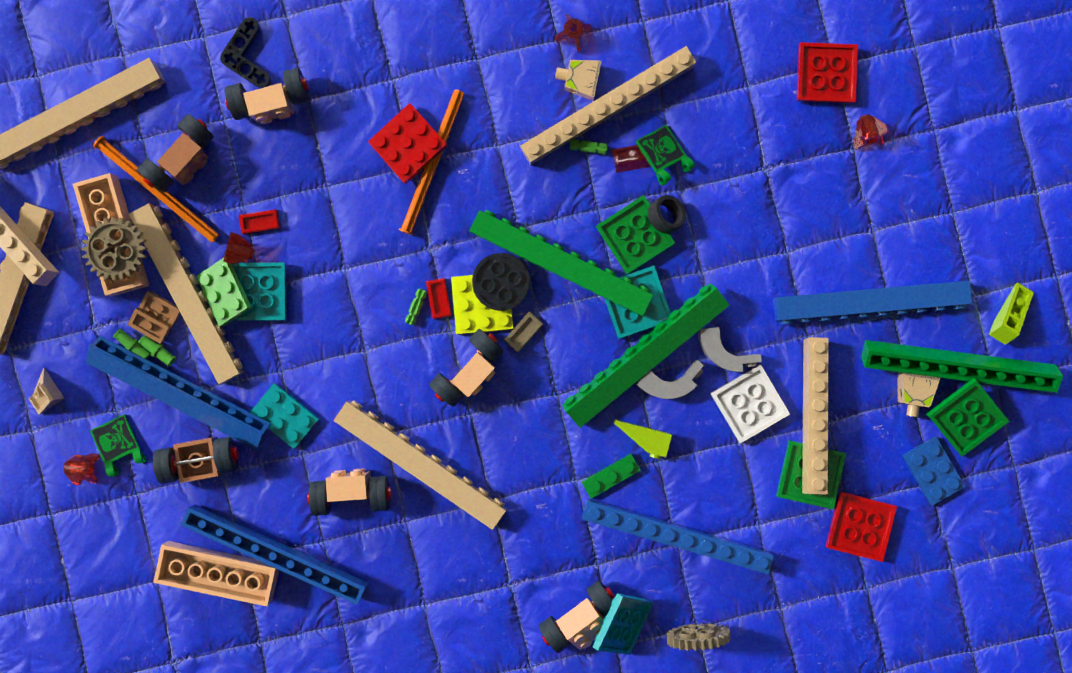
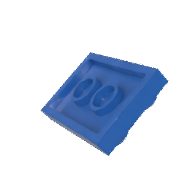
[901,436,965,506]

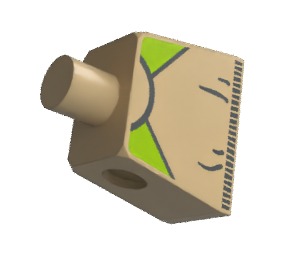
[555,60,601,101]
[898,372,940,417]

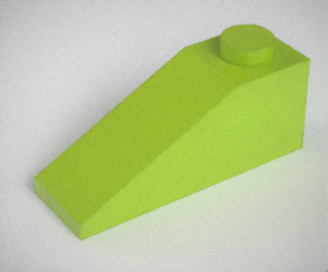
[989,282,1034,345]
[614,419,672,459]

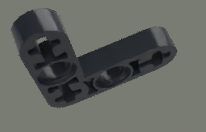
[220,17,271,89]

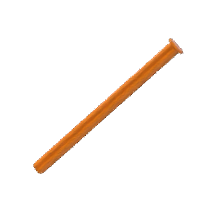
[399,90,465,236]
[93,136,219,242]

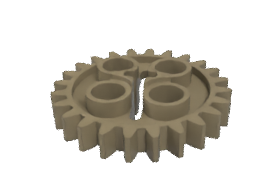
[81,217,148,281]
[667,623,731,651]

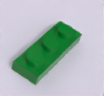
[581,453,640,499]

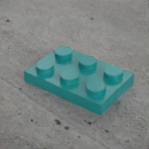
[250,383,319,449]

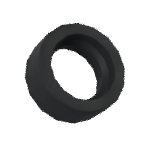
[648,195,686,234]

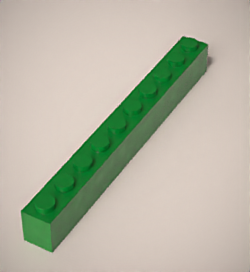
[469,210,653,317]
[562,283,729,428]
[861,340,1063,393]

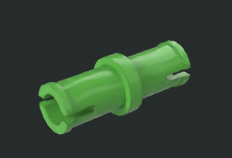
[113,328,151,359]
[138,335,177,367]

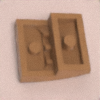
[127,291,181,344]

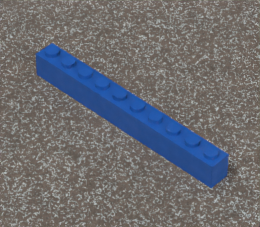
[773,281,972,324]
[86,336,271,450]
[582,498,774,575]
[181,505,368,605]

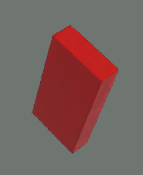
[239,209,281,235]
[426,278,452,319]

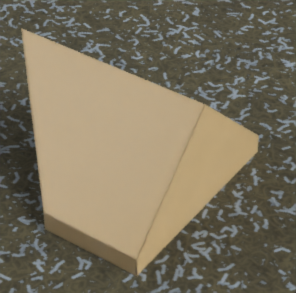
[29,368,65,415]

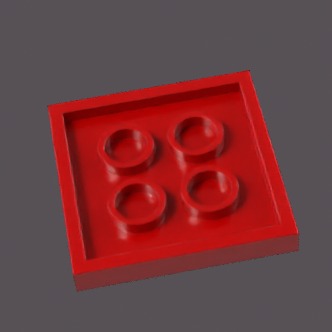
[797,42,858,103]
[368,103,448,184]
[825,491,897,562]

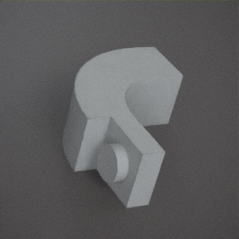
[698,327,762,372]
[636,360,704,399]

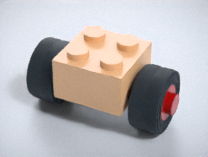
[225,68,309,124]
[429,329,504,407]
[307,468,392,516]
[539,580,615,653]

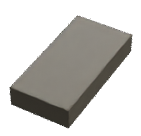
[504,312,543,352]

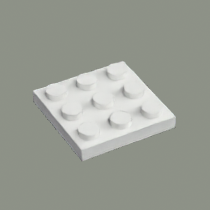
[710,364,790,443]

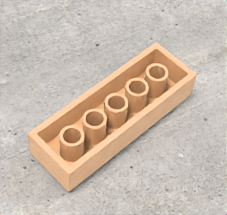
[73,173,150,296]
[153,541,279,606]

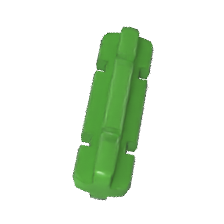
[570,139,607,155]
[405,288,427,325]

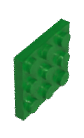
[595,195,675,275]
[927,378,1009,457]
[776,440,846,510]

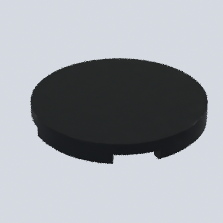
[472,253,530,311]

